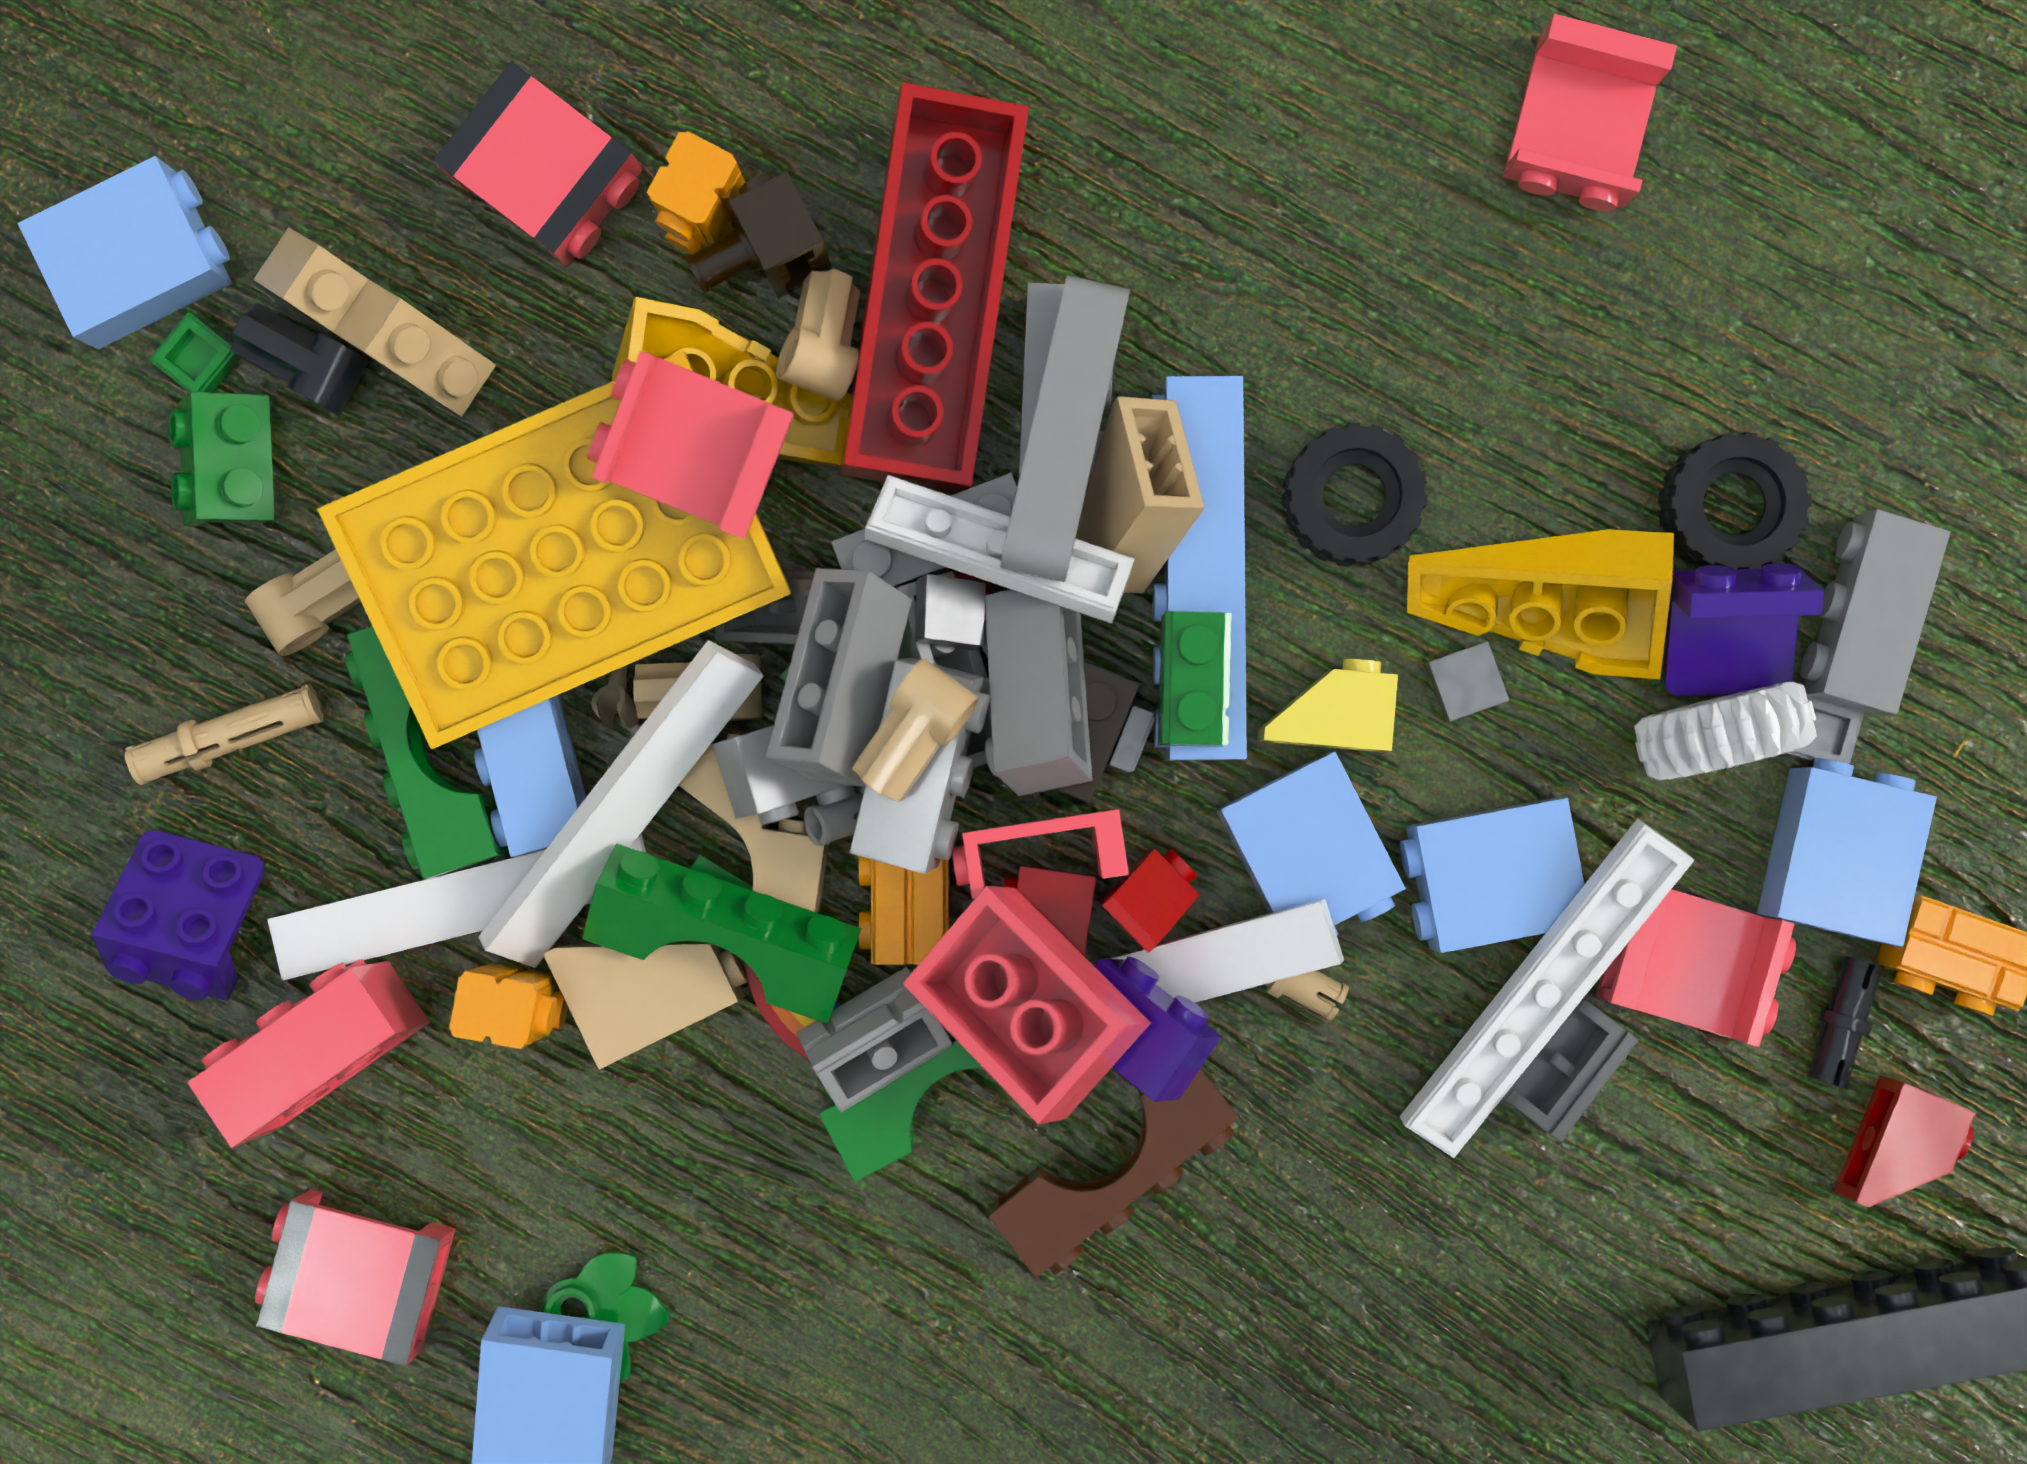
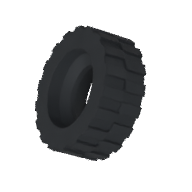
[1282,423,1428,567]
[1657,432,1811,570]

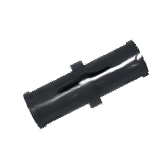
[1806,956,1884,1089]

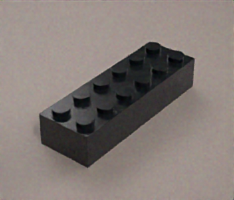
[1646,1247,2027,1432]

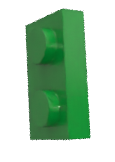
[169,392,275,527]

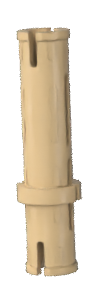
[125,684,324,785]

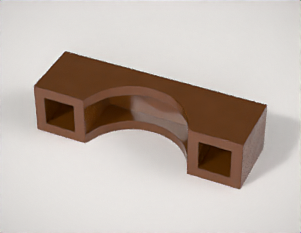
[988,1068,1239,1278]

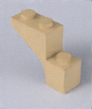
[253,227,496,417]
[679,734,829,913]

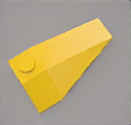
[612,297,851,468]
[1407,529,1674,680]

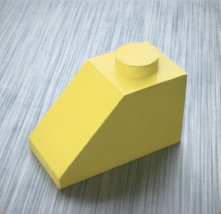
[1257,659,1398,752]

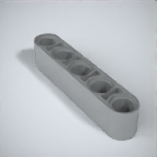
[1000,275,1130,583]

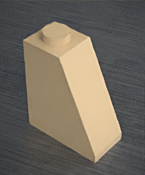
[1075,397,1205,594]
[543,941,748,1069]

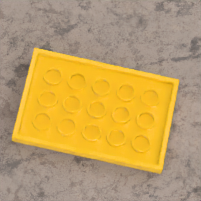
[317,351,791,749]

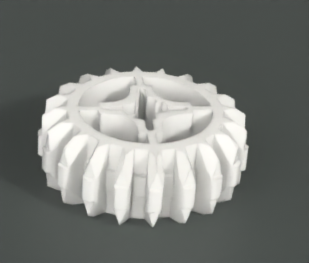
[1634,682,1817,780]

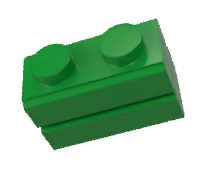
[1158,611,1231,747]

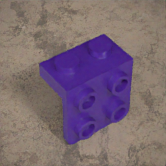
[1663,563,1824,696]
[91,830,265,1001]

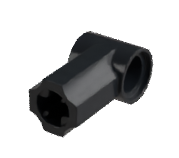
[230,303,370,416]

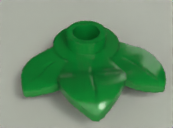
[541,1252,670,1381]

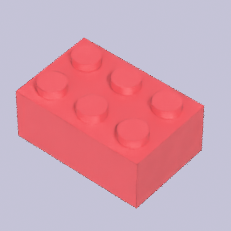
[902,886,1151,1125]
[187,959,431,1148]

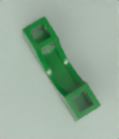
[345,626,510,879]
[582,843,861,1024]
[819,1028,984,1182]

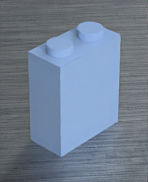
[17,156,233,349]
[1215,752,1406,935]
[1757,758,1937,947]
[1400,798,1585,953]
[472,1306,625,1464]

